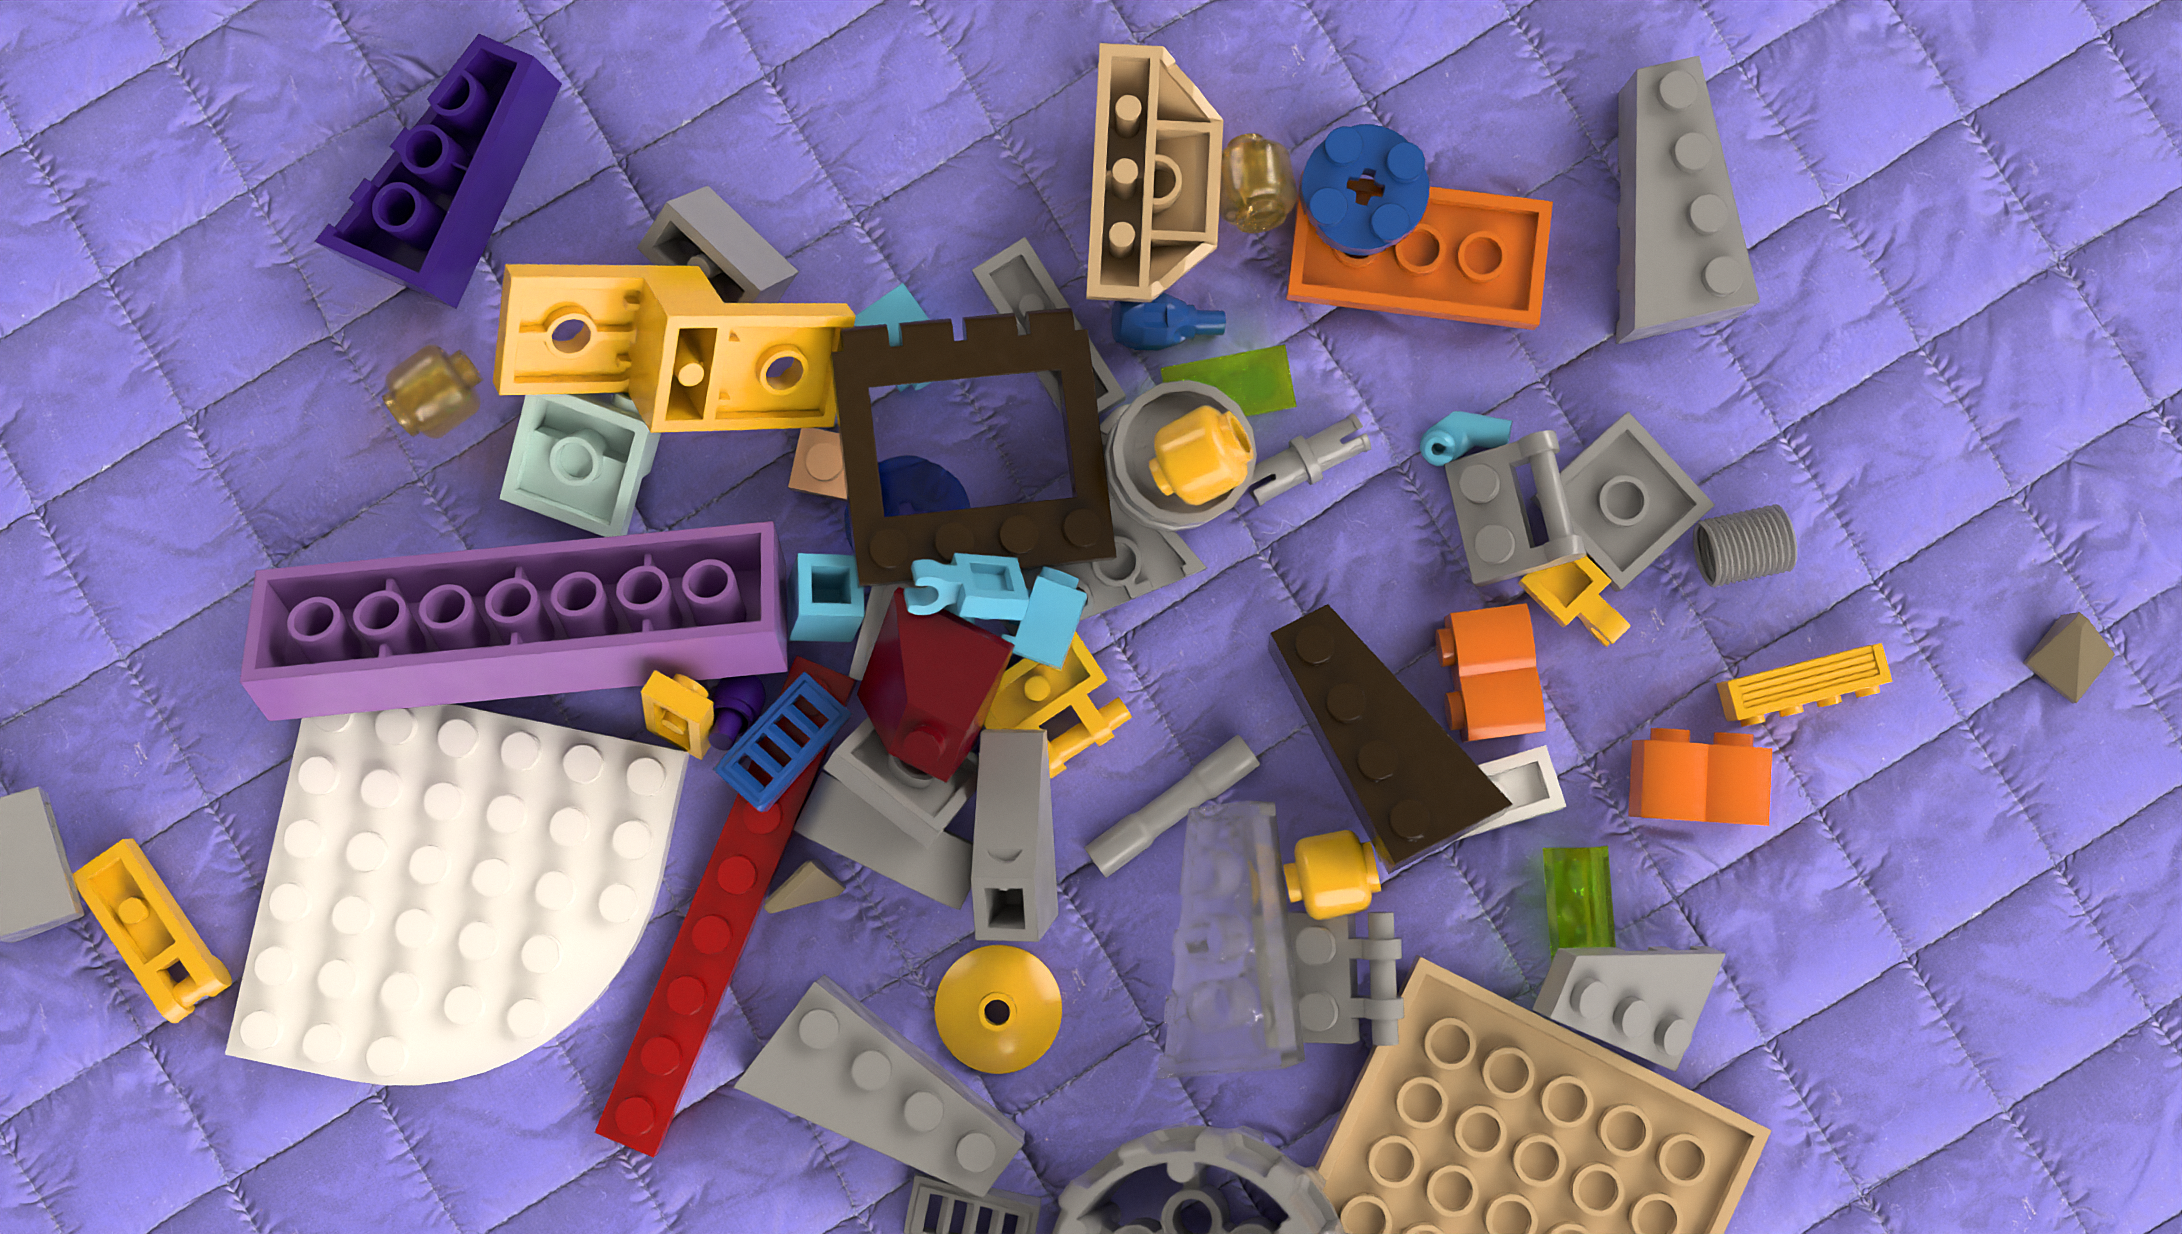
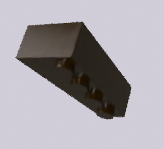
[1268,604,1513,874]

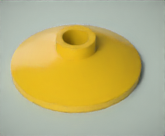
[934,944,1062,1074]

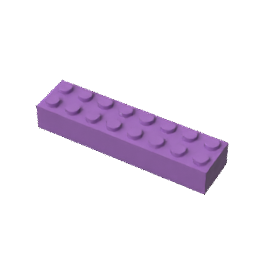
[240,521,787,721]

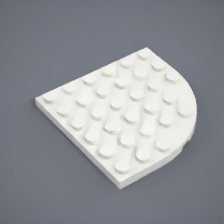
[225,704,690,1085]

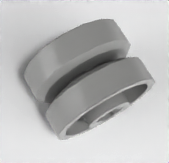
[1104,380,1257,532]

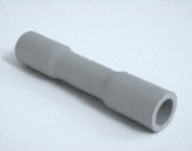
[1084,734,1260,878]

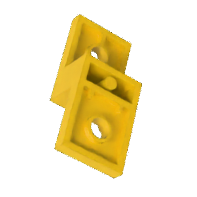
[493,264,856,433]

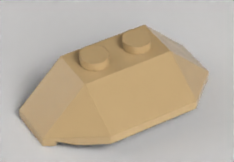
[1086,43,1223,303]

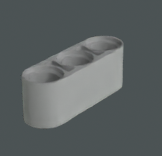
[793,771,973,910]

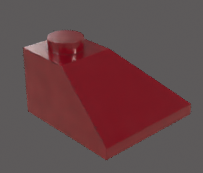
[857,586,1015,783]

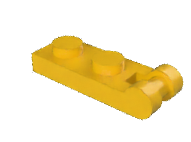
[72,838,232,1023]

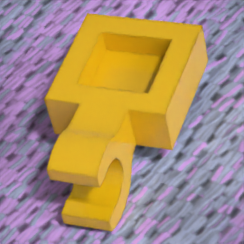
[1518,556,1631,647]

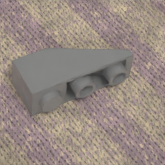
[971,729,1059,942]

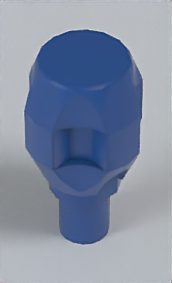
[1111,292,1226,351]

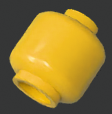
[1149,405,1254,506]
[1283,830,1381,920]

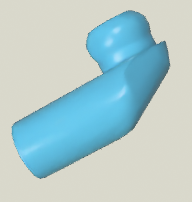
[1420,411,1512,466]

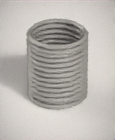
[1693,504,1797,588]

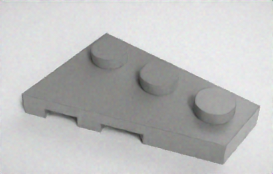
[998,489,1207,637]
[1532,946,1726,1072]

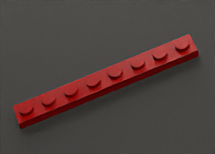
[594,655,858,1158]

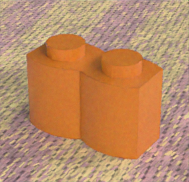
[1435,603,1546,742]
[1628,728,1772,826]

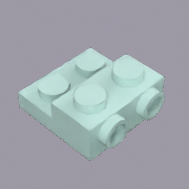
[499,393,661,537]

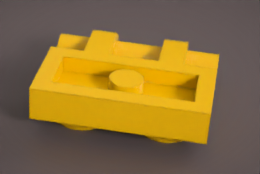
[984,631,1133,779]

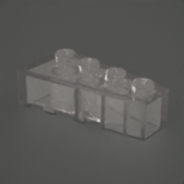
[1157,801,1306,1079]

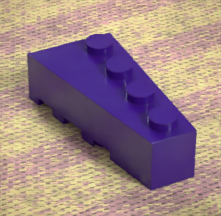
[314,34,562,309]

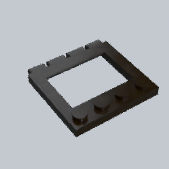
[830,308,1117,588]

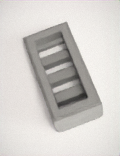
[903,1173,1041,1234]

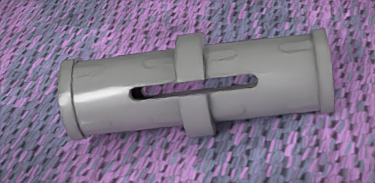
[1249,413,1371,507]

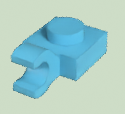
[904,553,1030,621]

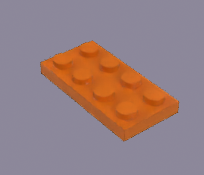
[1286,171,1553,330]

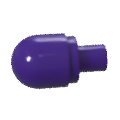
[708,675,766,751]

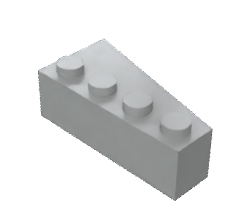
[1616,56,1760,344]

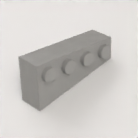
[734,974,1026,1198]

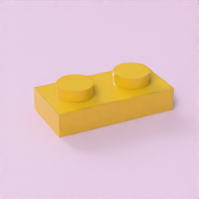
[641,670,714,760]

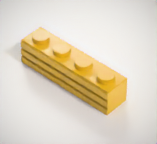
[1716,643,1893,727]

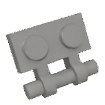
[1286,911,1404,1046]

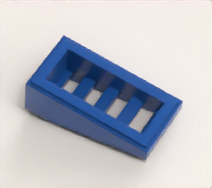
[713,672,854,812]

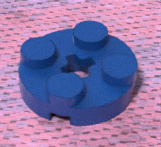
[1299,124,1430,256]

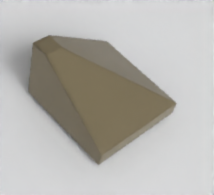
[2023,612,2115,703]
[764,858,846,914]

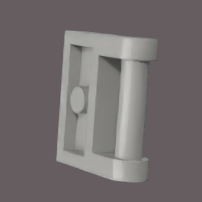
[1444,430,1587,587]

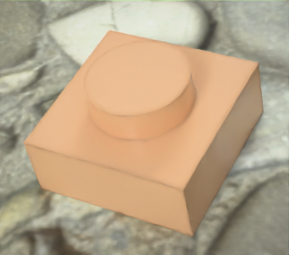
[788,428,847,502]

